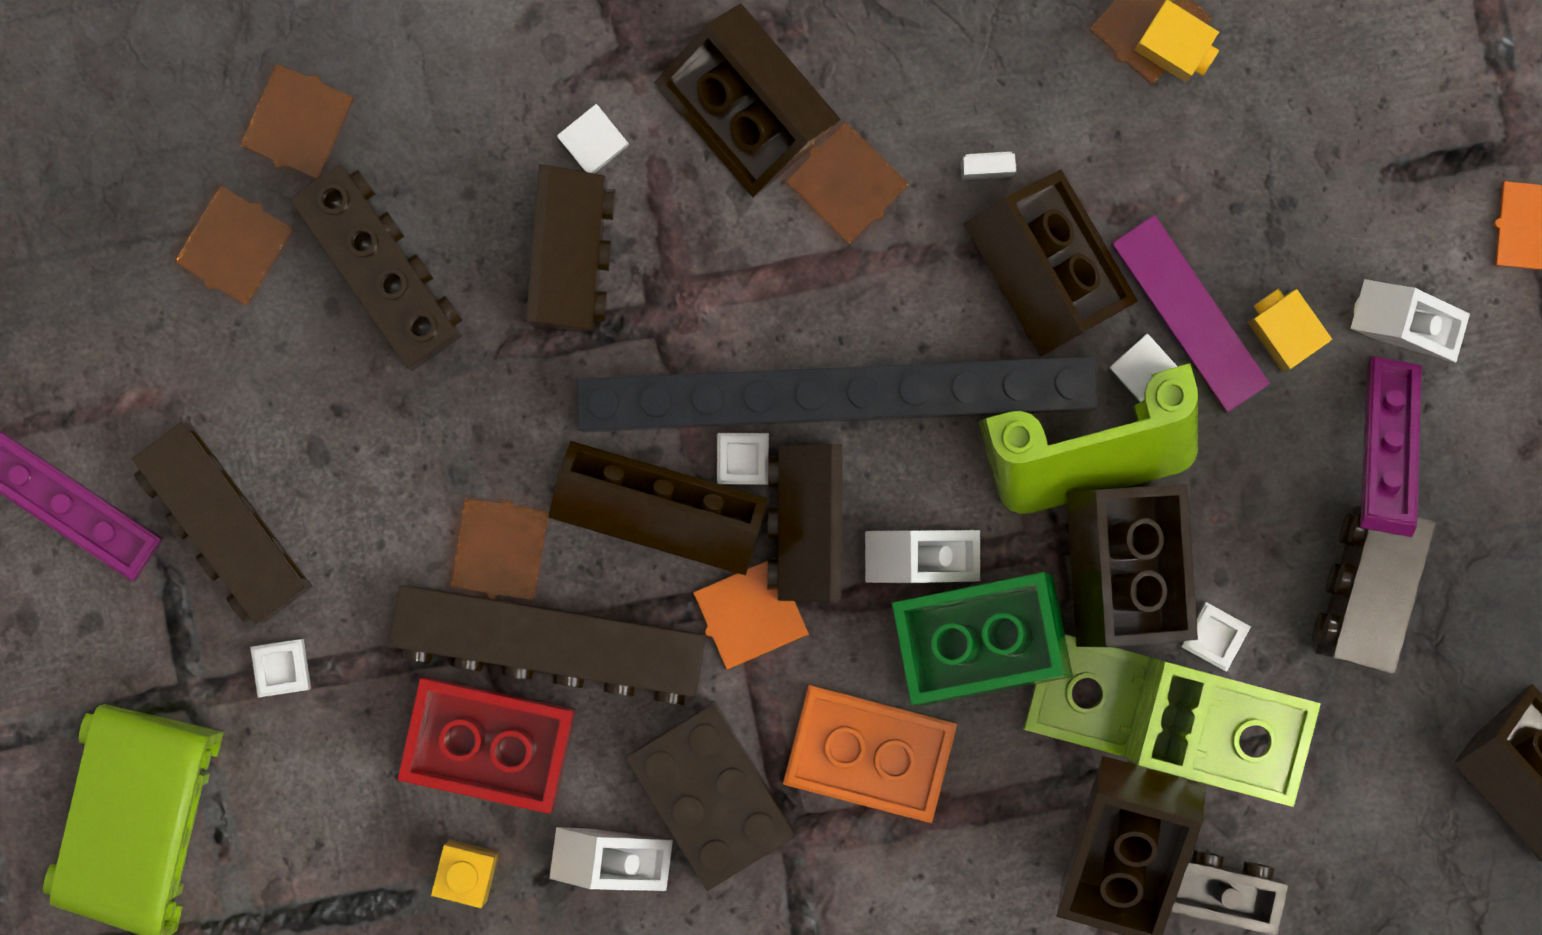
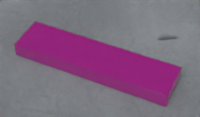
[1111,215,1270,413]
[1360,356,1422,537]
[0,430,163,581]

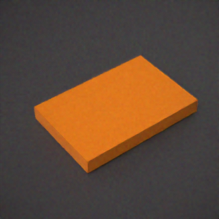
[783,684,957,823]

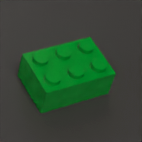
[892,572,1073,706]

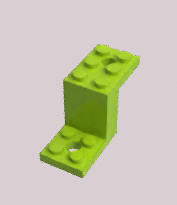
[1023,634,1321,807]

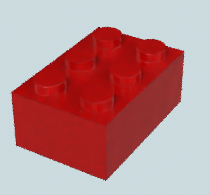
[397,676,577,814]

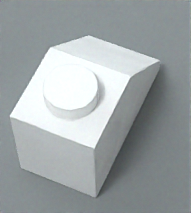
[1350,279,1470,362]
[865,530,980,583]
[549,827,673,891]

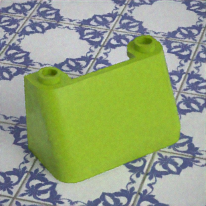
[978,363,1198,514]
[43,704,224,935]

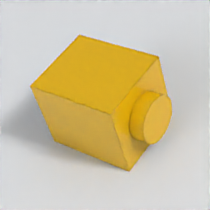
[1134,0,1219,83]
[1247,288,1333,372]
[431,839,500,908]

